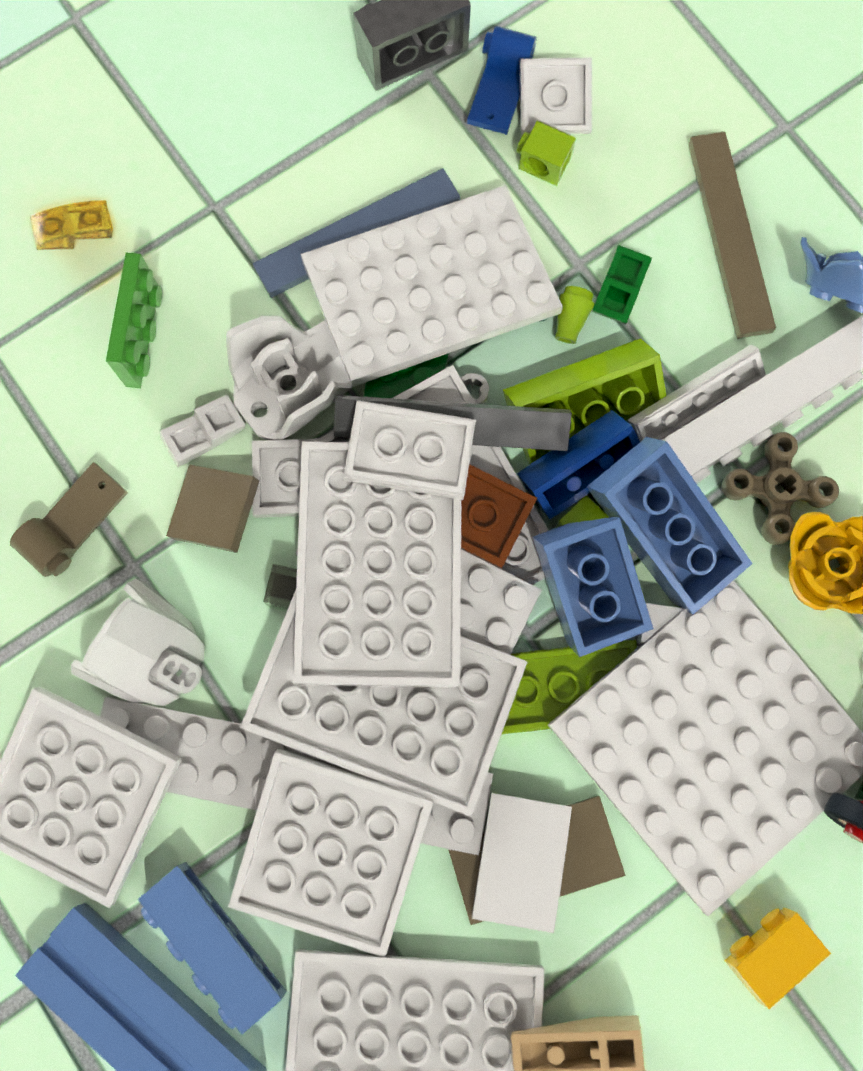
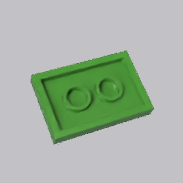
[106,252,162,389]

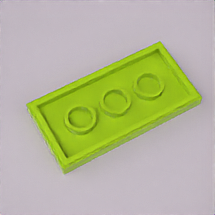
[501,639,637,735]

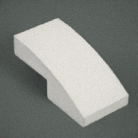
[159,394,246,468]

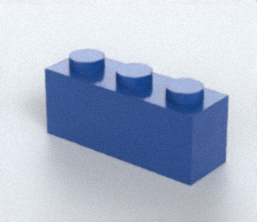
[517,410,640,520]

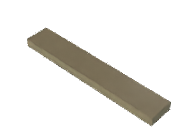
[688,131,776,339]

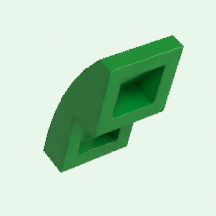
[592,245,653,325]

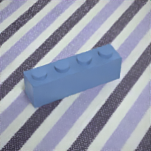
[138,862,287,1035]

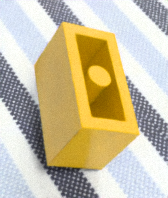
[724,907,831,1010]

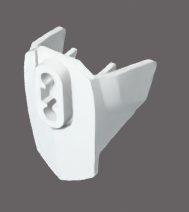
[226,316,352,440]
[71,579,205,706]

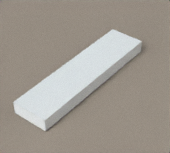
[628,344,766,442]

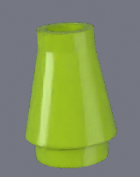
[555,286,595,344]

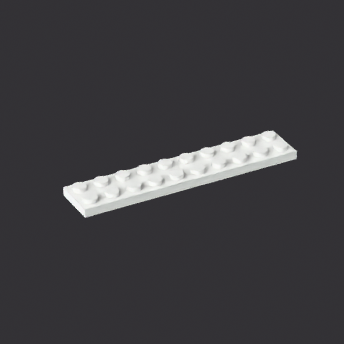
[100,697,493,855]

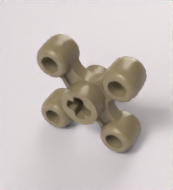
[721,432,839,545]

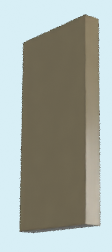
[448,796,626,925]

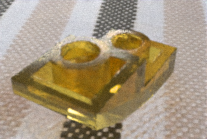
[30,200,113,250]

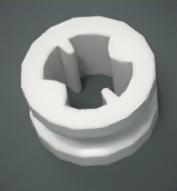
[461,373,489,404]

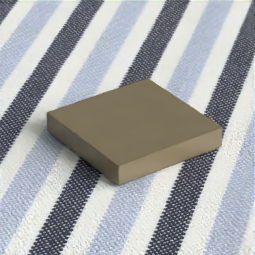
[166,465,260,553]

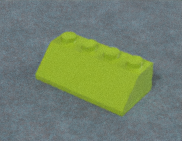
[503,338,666,465]

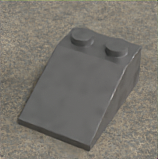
[353,0,471,91]

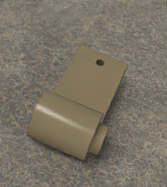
[10,462,128,577]

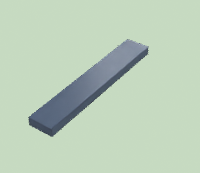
[252,168,461,298]

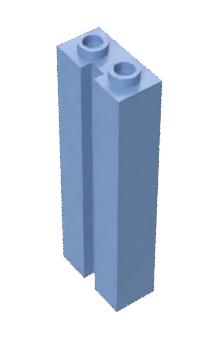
[15,902,267,1071]

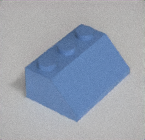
[532,517,654,657]

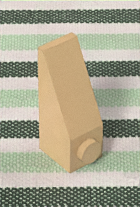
[511,1015,645,1071]

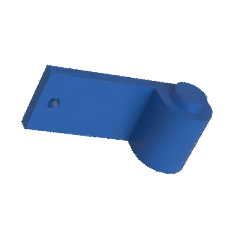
[467,26,537,135]

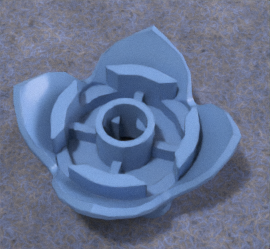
[800,237,863,313]

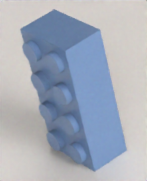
[587,437,753,614]

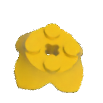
[788,512,863,614]

